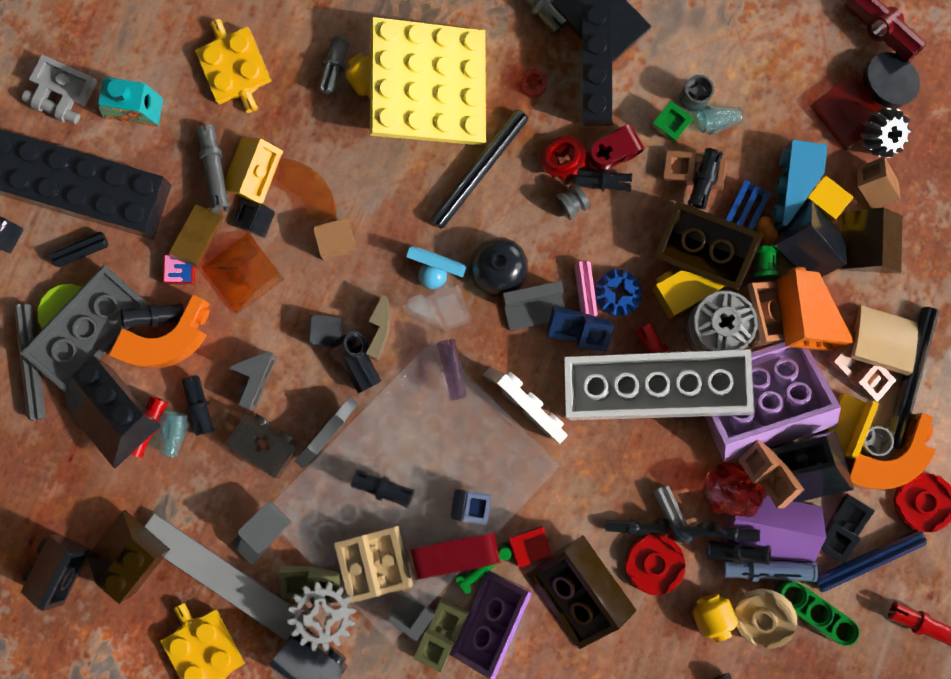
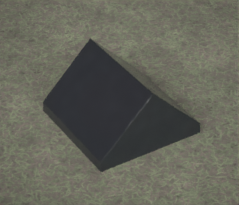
[772,200,847,277]

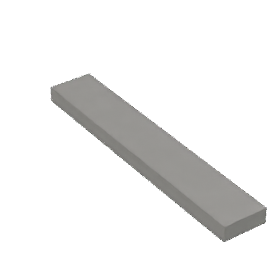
[145,513,302,641]

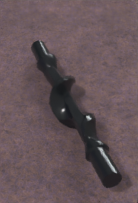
[605,518,760,544]

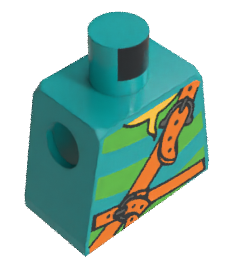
[98,77,163,127]

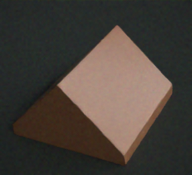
[738,282,785,348]

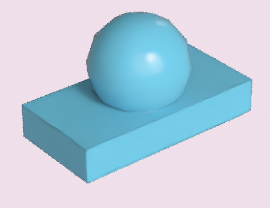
[406,246,468,290]

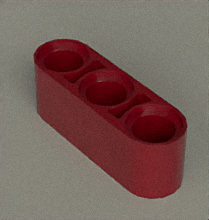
[407,532,501,581]

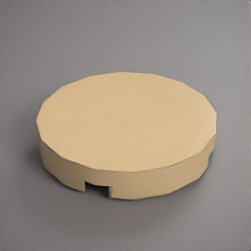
[735,589,797,649]

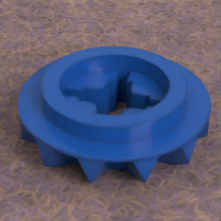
[595,269,642,316]

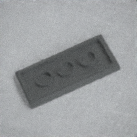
[20,265,149,394]

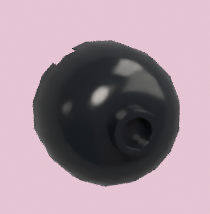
[470,237,528,297]

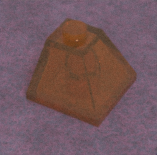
[202,232,284,314]

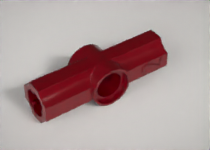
[845,0,926,63]

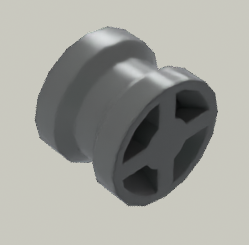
[555,183,590,220]

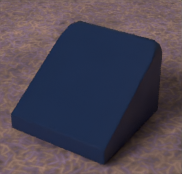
[451,489,492,525]

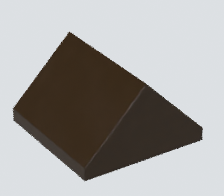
[841,207,902,274]

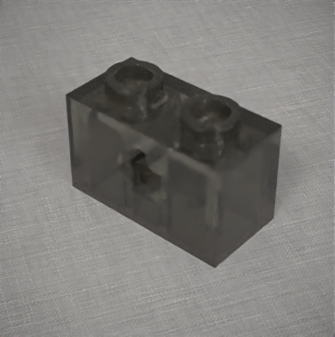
[225,413,299,479]

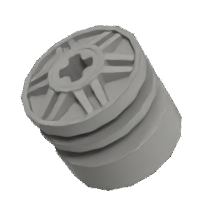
[685,291,758,352]

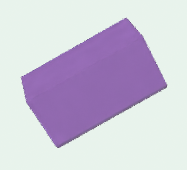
[724,489,826,563]
[451,571,532,679]

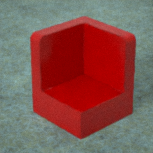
[508,526,551,568]

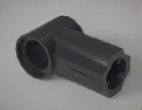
[330,331,382,394]

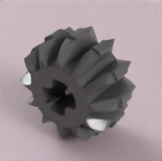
[860,107,913,158]

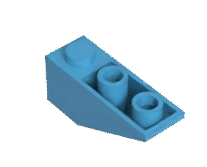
[772,140,828,232]

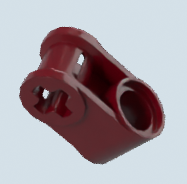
[586,124,645,171]

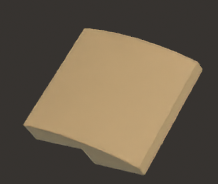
[851,305,918,375]
[334,526,413,603]

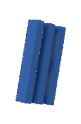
[725,180,772,230]

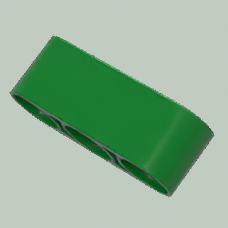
[773,580,860,646]

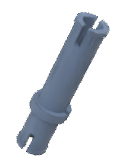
[722,560,818,582]

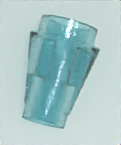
[697,106,743,135]
[159,411,190,457]

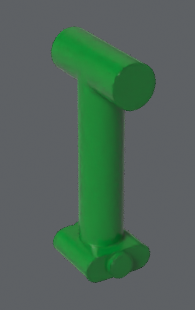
[456,542,511,594]

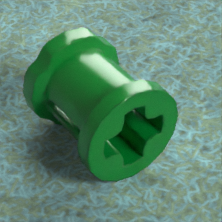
[752,246,779,279]

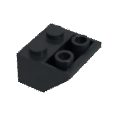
[771,430,854,502]

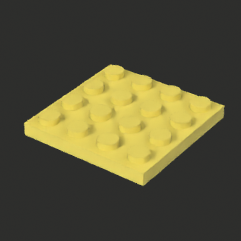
[370,17,486,146]

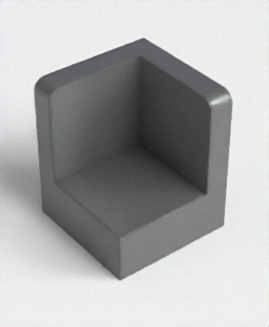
[386,592,435,642]

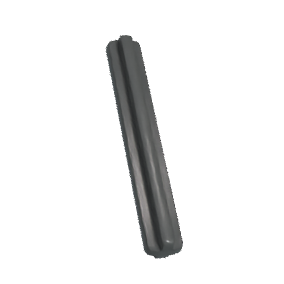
[14,303,46,421]

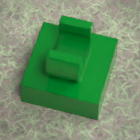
[651,101,694,143]

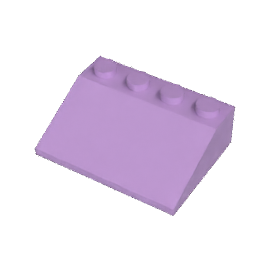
[705,342,841,462]

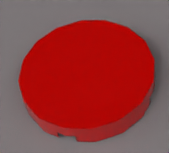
[894,473,951,533]
[625,534,686,595]

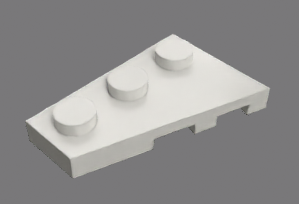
[482,367,568,444]

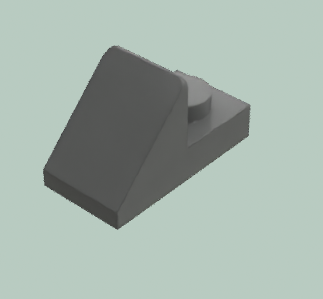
[229,351,277,411]
[230,501,292,565]

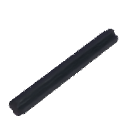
[431,109,528,229]
[888,306,939,449]

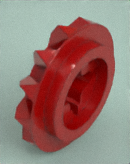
[541,136,587,179]

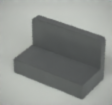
[502,281,565,331]

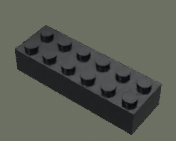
[0,129,172,240]

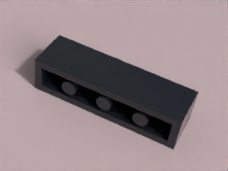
[582,1,613,126]

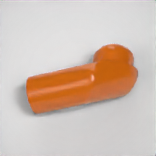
[755,216,780,246]

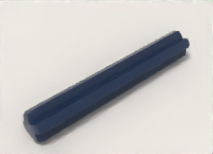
[815,530,927,592]

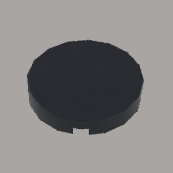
[863,52,920,109]

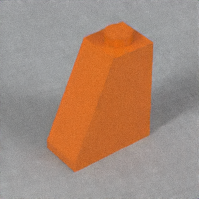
[777,267,853,351]

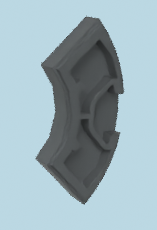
[294,397,357,468]

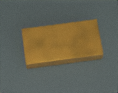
[169,204,223,268]

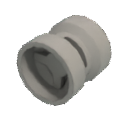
[860,426,894,457]

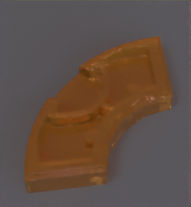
[280,158,337,221]

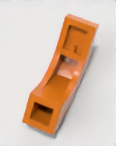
[109,295,210,369]
[846,413,936,489]

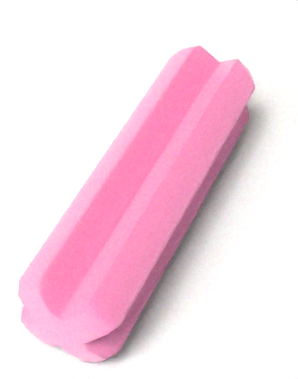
[574,261,597,316]

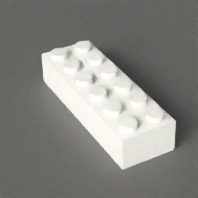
[565,349,754,420]

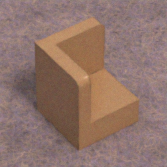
[856,157,901,209]
[314,218,357,260]

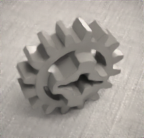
[287,581,356,651]

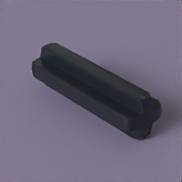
[49,232,109,267]

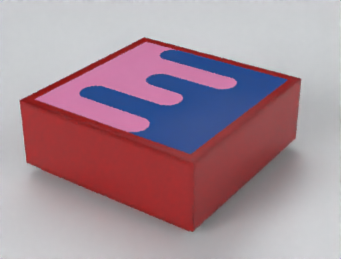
[163,254,195,285]

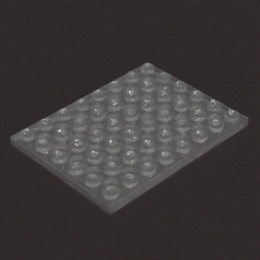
[273,341,561,643]

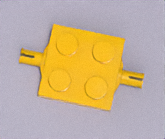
[195,19,272,113]
[161,603,245,679]

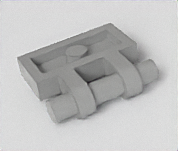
[22,54,98,124]

